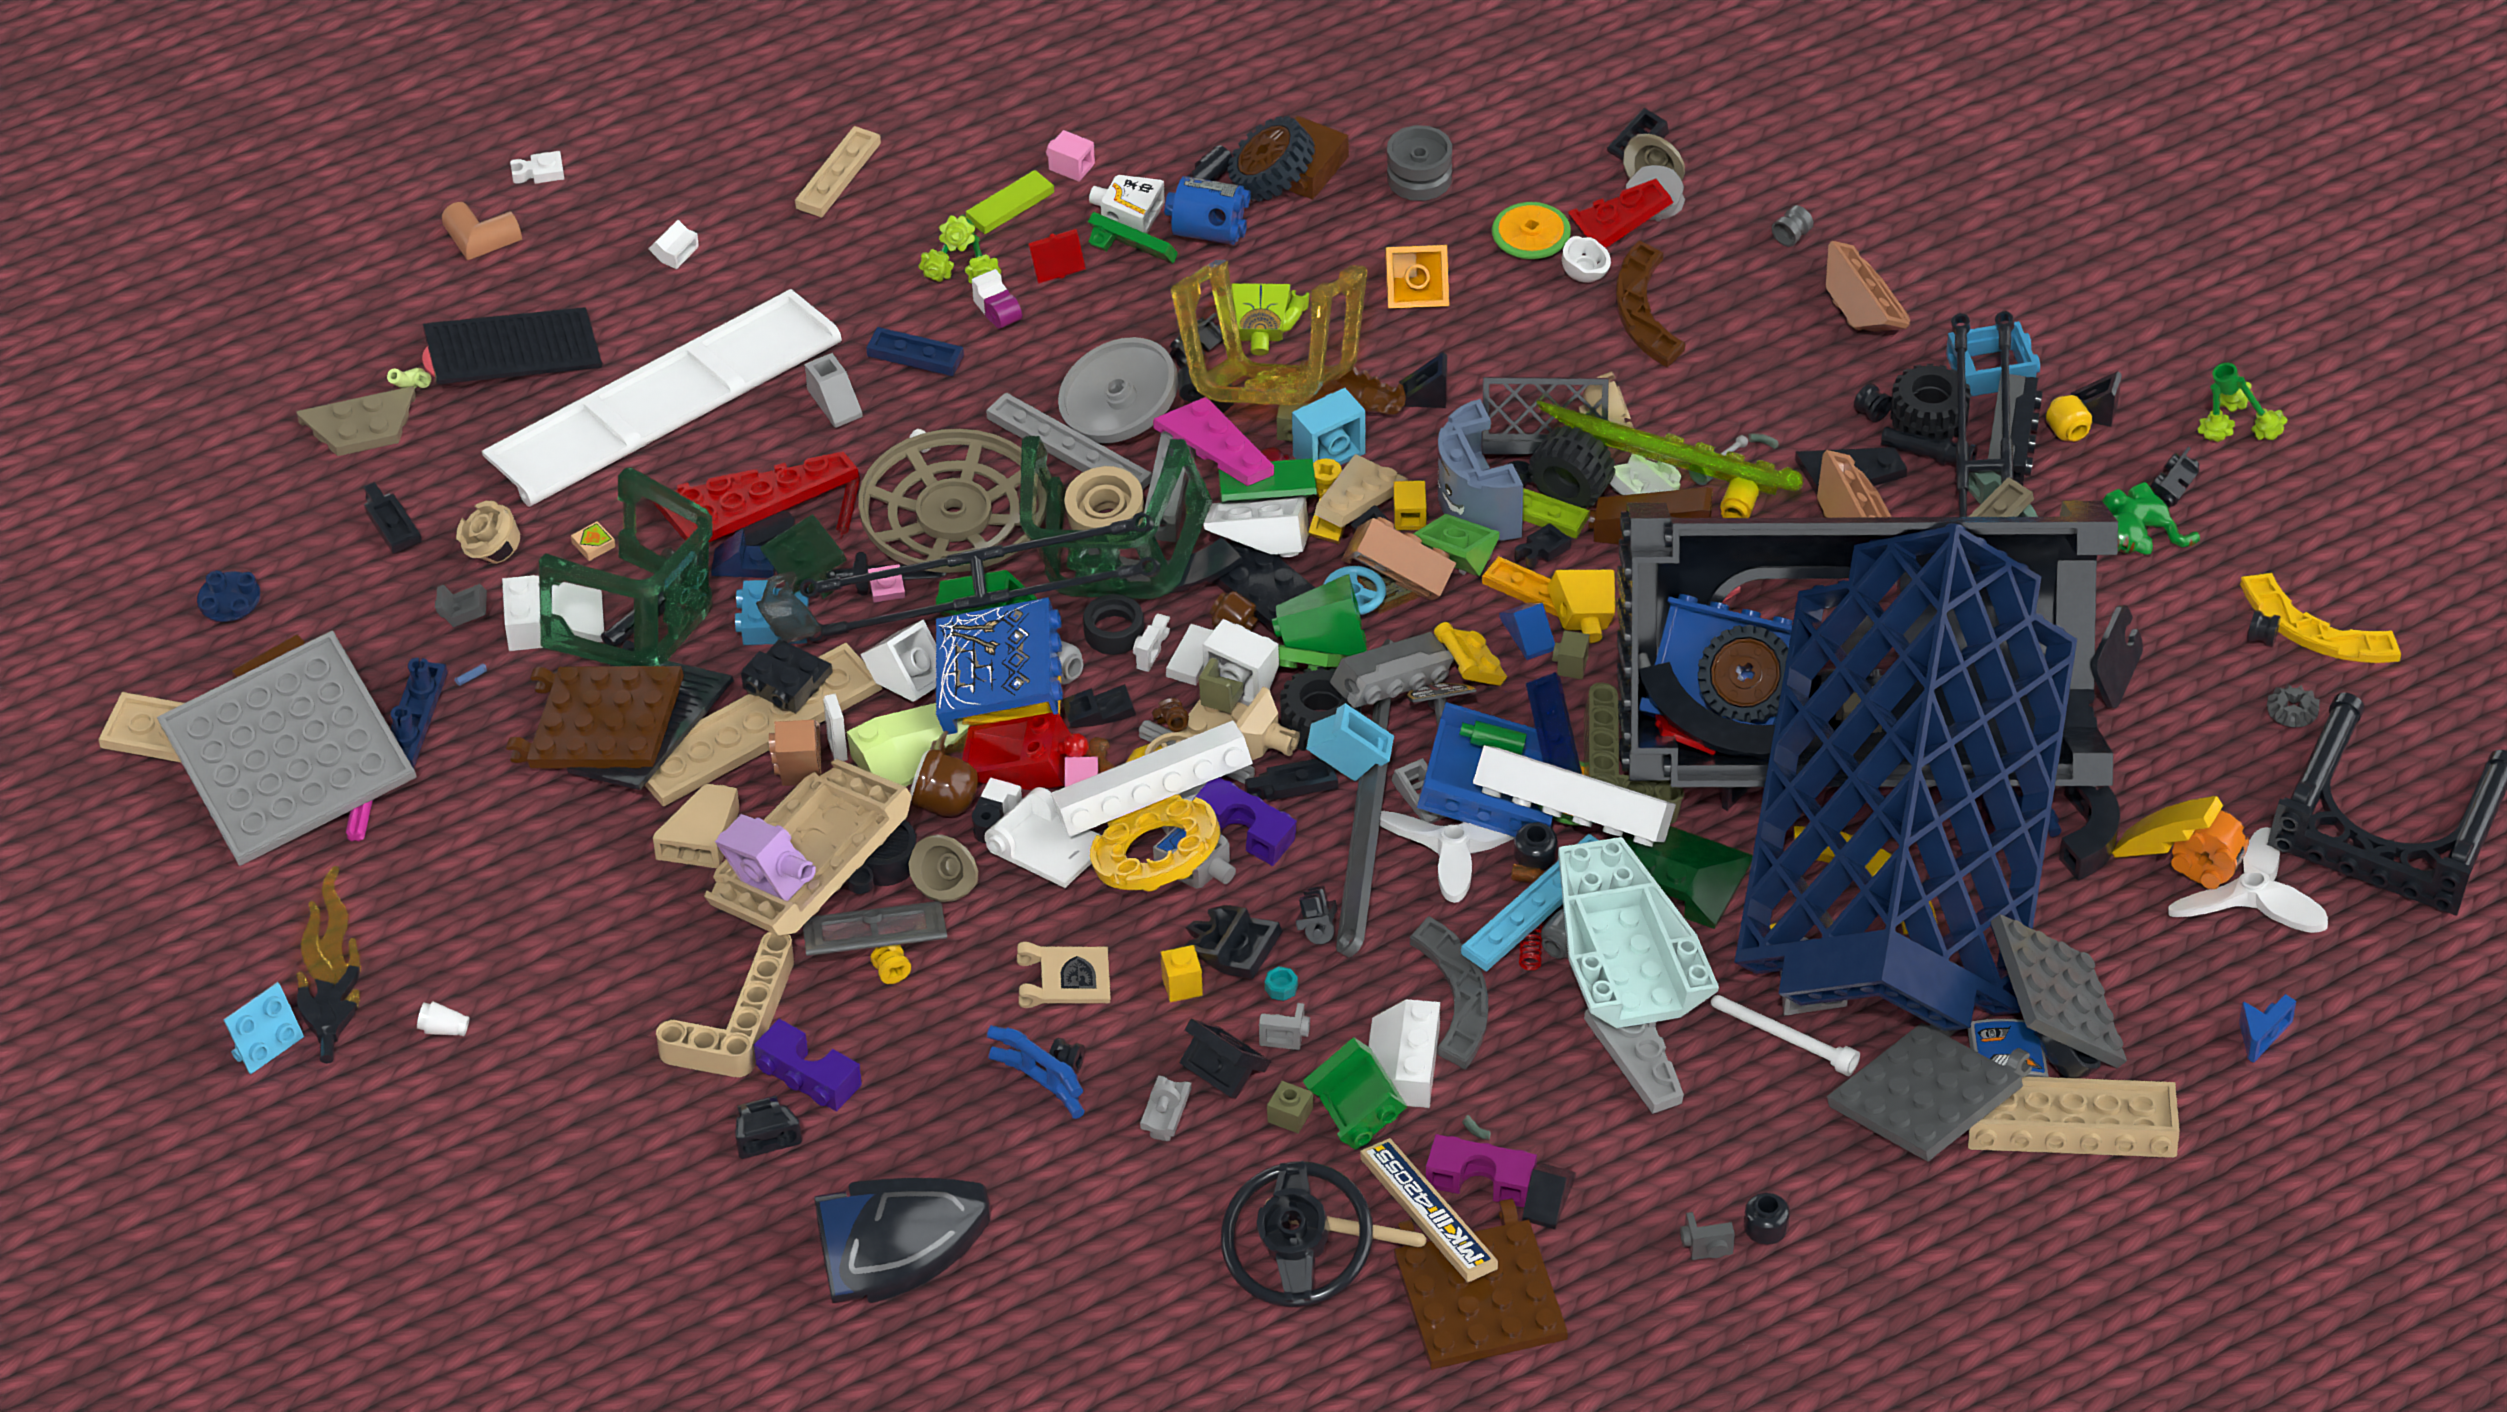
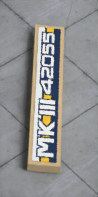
[1360,1138,1498,1282]

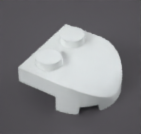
[1609,453,1681,495]

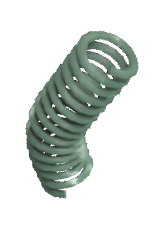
[1749,433,1778,449]
[1463,1115,1491,1140]

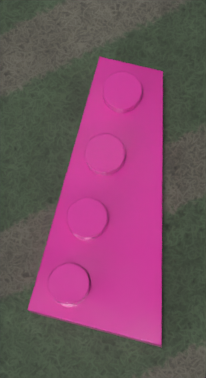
[1153,397,1274,486]

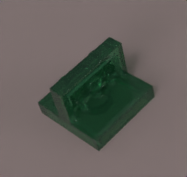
[760,514,847,599]

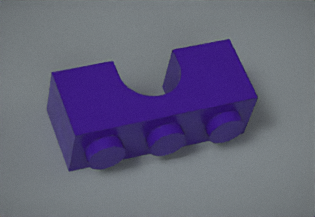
[1192,777,1297,866]
[754,1018,862,1112]

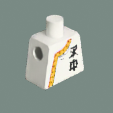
[1089,175,1165,234]

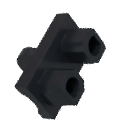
[1296,886,1338,944]

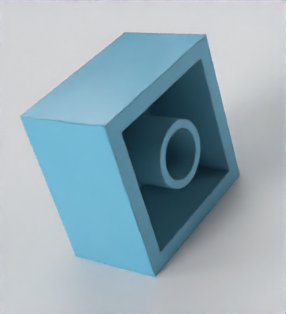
[1292,388,1366,465]

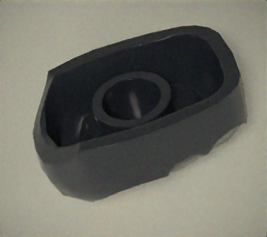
[2034,1031,2101,1079]

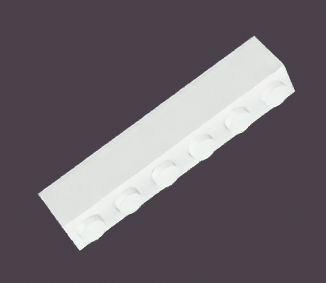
[1051,721,1253,837]
[1473,745,1676,847]

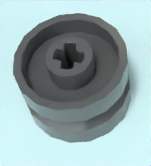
[1387,125,1452,201]

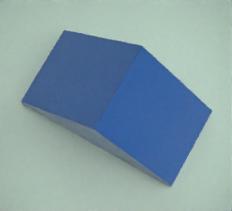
[1499,603,1555,660]

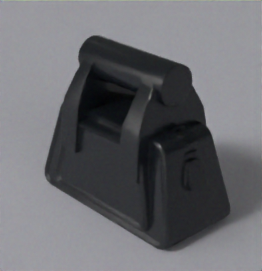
[735,1095,802,1159]

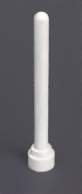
[1711,995,1860,1077]

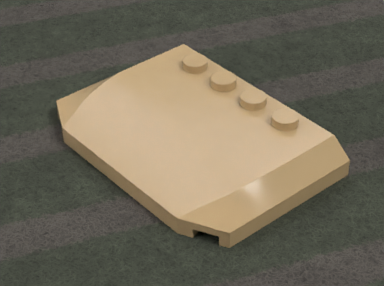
[704,759,912,936]

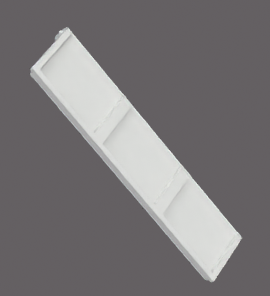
[482,289,842,507]

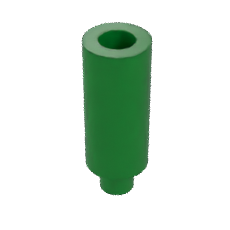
[1459,720,1526,755]

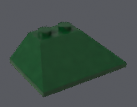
[1618,826,1753,929]

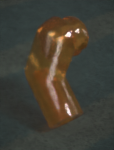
[1087,737,1116,774]
[1511,864,1545,883]

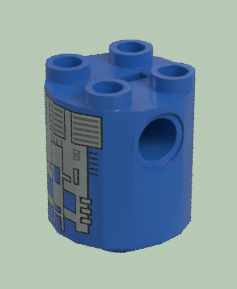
[1164,176,1251,245]

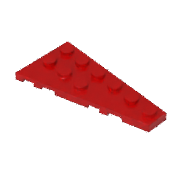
[649,452,859,550]

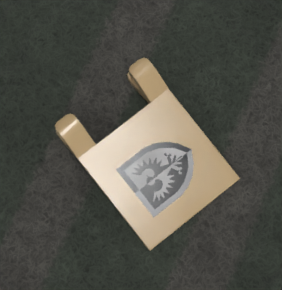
[1017,942,1111,1008]

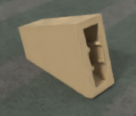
[653,784,740,868]

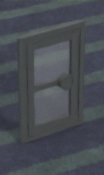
[803,901,947,956]

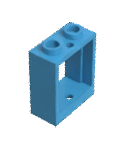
[1946,321,2040,396]

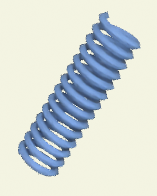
[455,663,487,686]

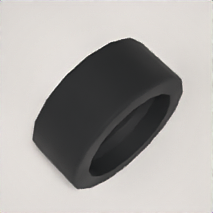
[1083,594,1144,655]

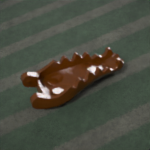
[1286,361,1406,415]

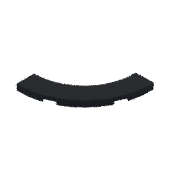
[1067,537,1243,595]
[1638,662,1775,759]

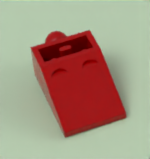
[962,712,1089,790]

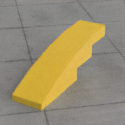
[2112,796,2223,857]

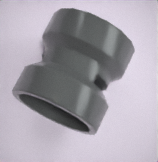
[1772,205,1814,247]

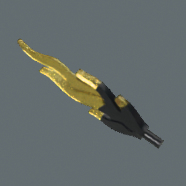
[296,866,361,1064]

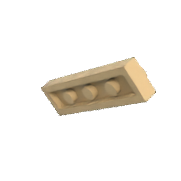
[795,126,881,218]

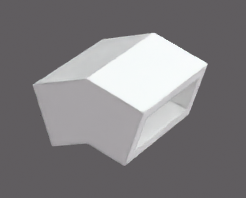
[648,220,699,269]

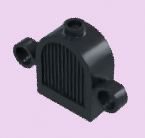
[847,819,917,894]

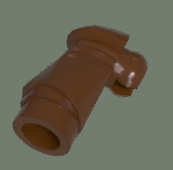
[1152,698,1189,732]

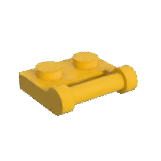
[1434,622,1507,686]

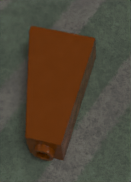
[1588,487,1713,545]

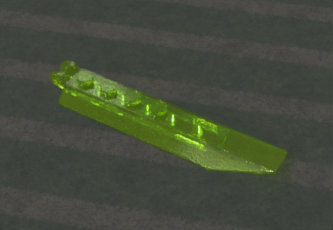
[1536,400,1804,496]

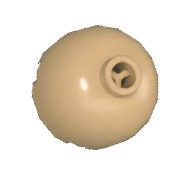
[1579,371,1634,435]

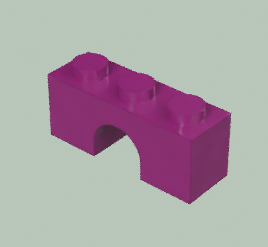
[1426,1134,1537,1207]

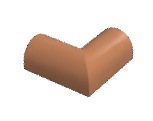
[442,202,522,261]

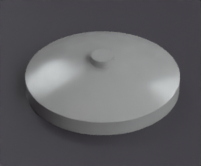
[1058,337,1178,443]

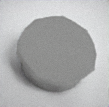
[1626,165,1685,221]

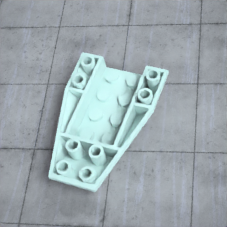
[1558,837,1719,1028]

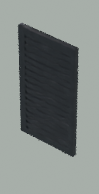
[423,307,603,385]
[567,659,734,790]

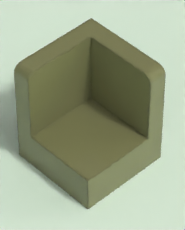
[1199,657,1244,713]

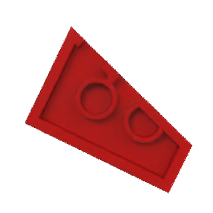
[1567,178,1674,248]

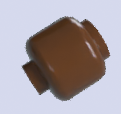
[1209,591,1259,632]

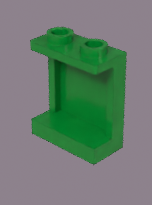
[1303,1037,1408,1150]

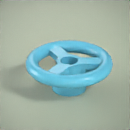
[1323,566,1386,615]

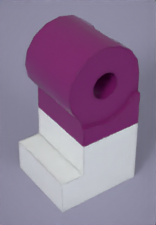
[972,269,1022,329]

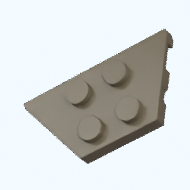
[297,386,416,456]

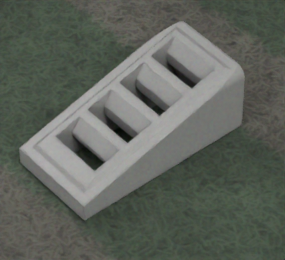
[1391,758,1446,823]

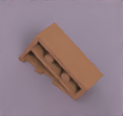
[1341,517,1456,601]
[769,720,821,786]

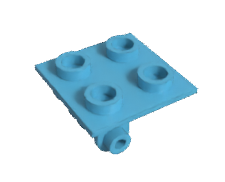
[224,982,304,1074]

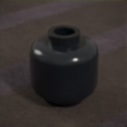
[1514,822,1558,871]
[1744,1192,1790,1245]

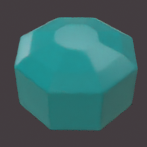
[1265,966,1298,1001]

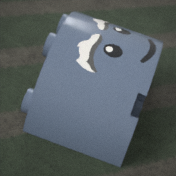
[1438,399,1523,541]

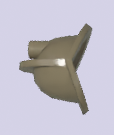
[1623,134,1685,181]
[908,835,978,902]

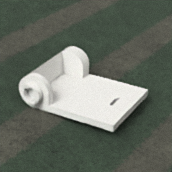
[985,787,1102,888]

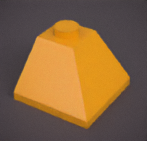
[1385,245,1449,308]

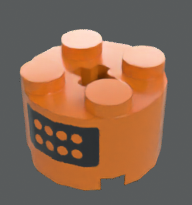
[2171,810,2249,889]

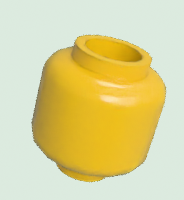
[2046,395,2092,441]

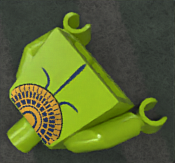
[1215,283,1309,356]

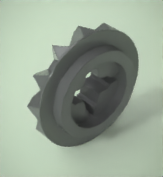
[2267,683,2319,727]

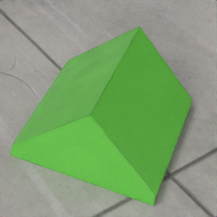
[1413,514,1500,577]

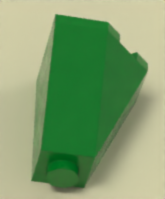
[936,570,1037,617]
[1272,574,1368,656]

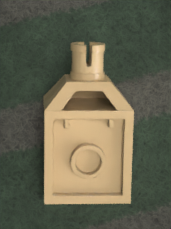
[1180,687,1300,760]

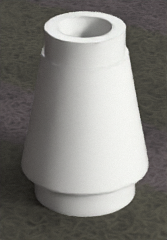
[417,1001,469,1036]

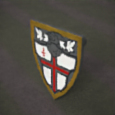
[1407,683,1476,728]

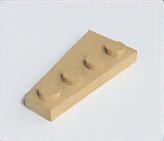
[1315,454,1408,527]

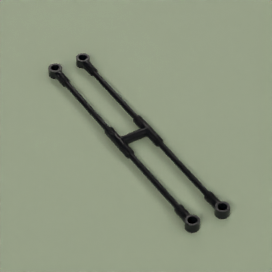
[1951,311,2014,517]
[800,512,1161,643]

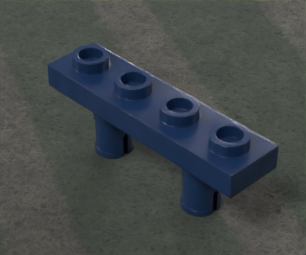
[390,658,448,769]

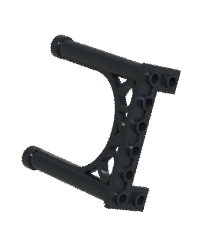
[2267,693,2507,916]

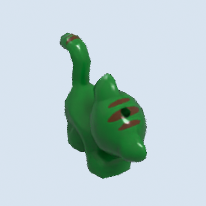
[2102,482,2200,555]

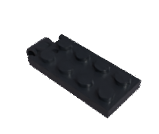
[1212,541,1315,634]

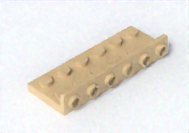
[1968,1076,2180,1158]

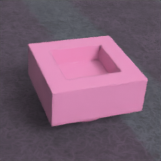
[868,564,905,603]

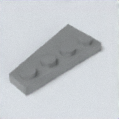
[1584,1009,1684,1114]

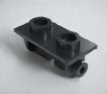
[1169,313,1226,368]
[2149,446,2199,508]

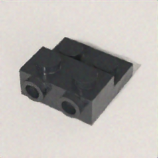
[741,639,833,714]

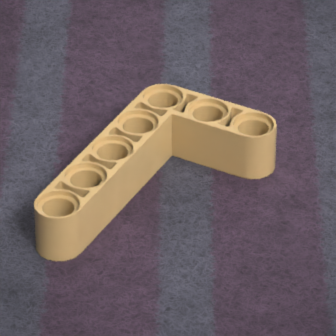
[656,932,794,1077]

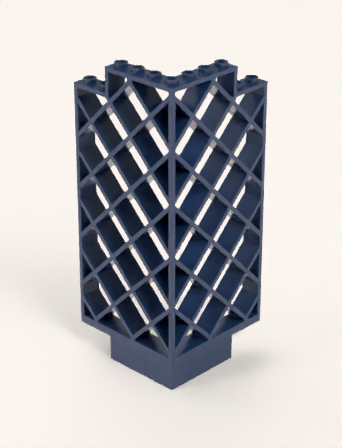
[1734,523,2077,1031]

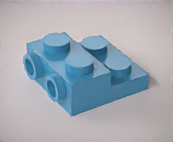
[735,580,809,645]

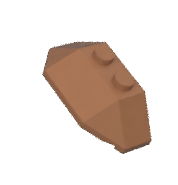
[1826,241,1910,332]
[1817,450,1891,518]

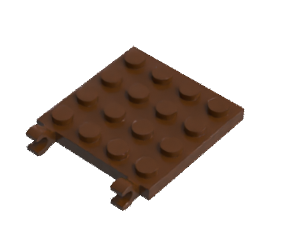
[506,666,684,768]
[1394,1198,1568,1370]

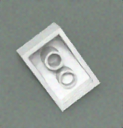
[1204,496,1309,557]
[502,575,604,651]

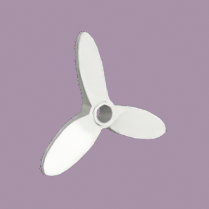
[1379,811,1515,903]
[2168,827,2328,933]

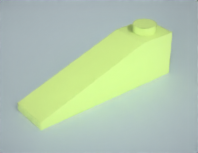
[847,703,975,787]

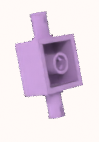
[715,814,815,901]

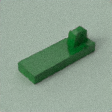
[1088,212,1178,264]

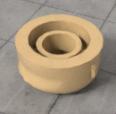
[1064,466,1145,547]

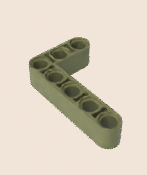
[1584,682,1684,824]

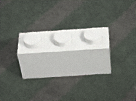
[1368,999,1440,1108]

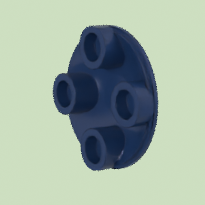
[197,570,261,622]

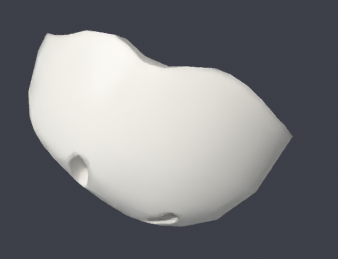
[1561,236,1611,283]

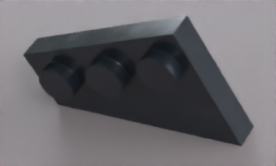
[1795,447,1907,495]

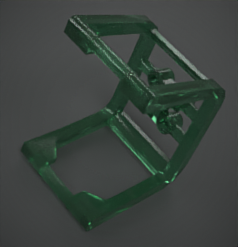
[1020,436,1212,599]
[538,467,713,666]

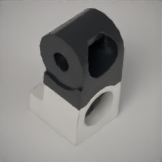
[972,778,1022,843]

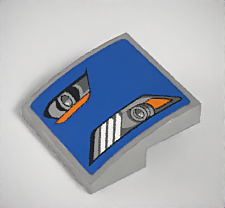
[1968,1019,2049,1077]

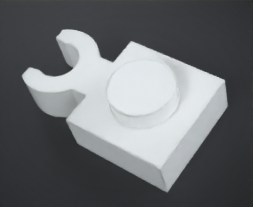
[510,151,564,184]
[1133,614,1170,672]

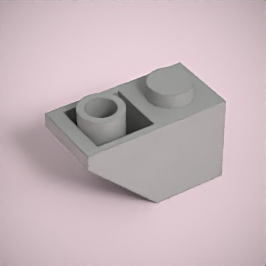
[805,353,863,428]

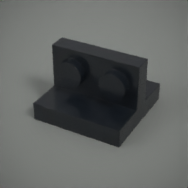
[1179,1018,1271,1099]

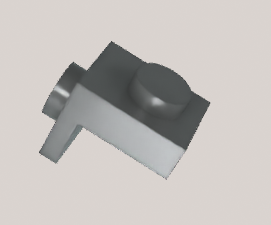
[435,584,487,628]
[1680,1212,1735,1260]

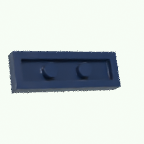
[866,327,964,376]

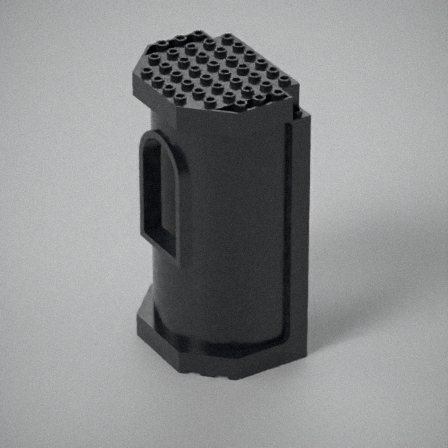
[1617,501,2118,787]

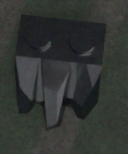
[1184,905,1283,979]

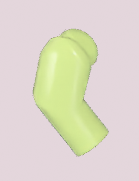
[387,368,431,389]

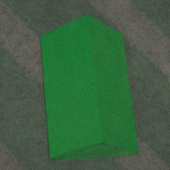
[1218,458,1317,503]

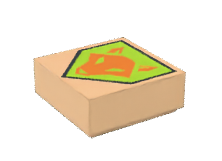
[571,522,615,561]

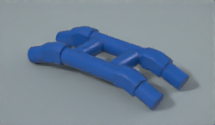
[987,1025,1085,1119]

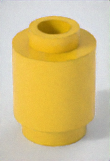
[1720,477,1759,518]

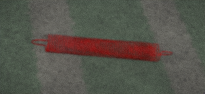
[836,476,860,539]

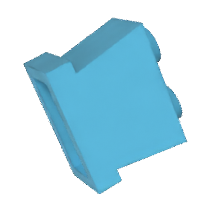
[1306,703,1394,781]

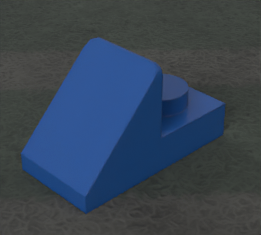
[2239,994,2296,1063]

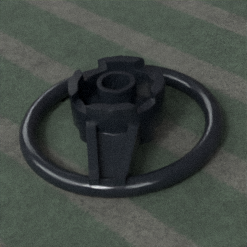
[1220,1161,1373,1307]

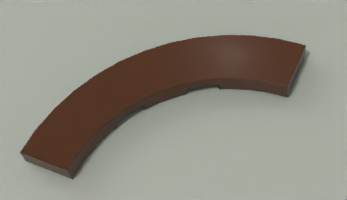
[1616,240,1685,368]

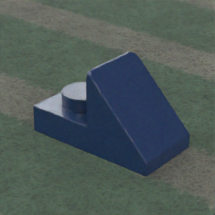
[711,529,778,579]

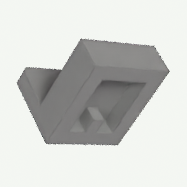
[1259,1003,1310,1050]

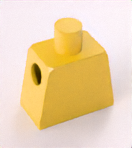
[1547,570,1615,643]

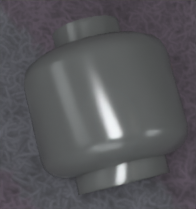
[1541,909,1569,959]

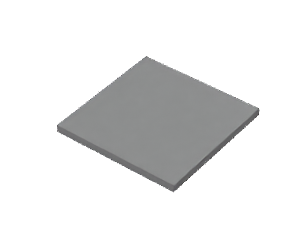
[157,630,417,867]

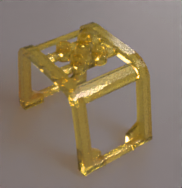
[1171,260,1367,405]

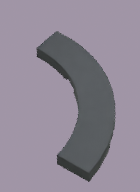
[1410,916,1488,1070]

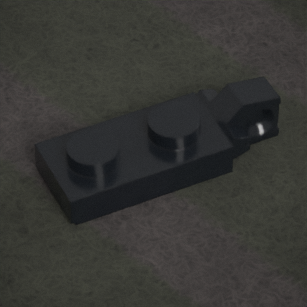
[363,482,422,554]
[1245,758,1338,800]

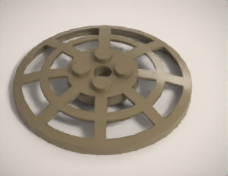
[858,429,1047,573]

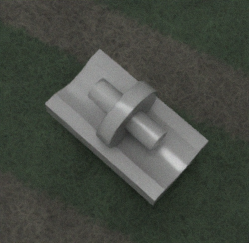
[1140,1075,1191,1141]

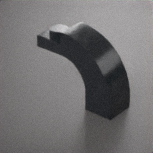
[2059,786,2120,881]

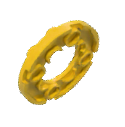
[1090,795,1220,891]

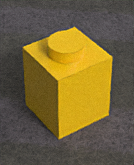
[1393,481,1426,530]
[1161,945,1203,1002]

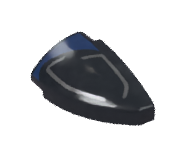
[814,1178,991,1304]

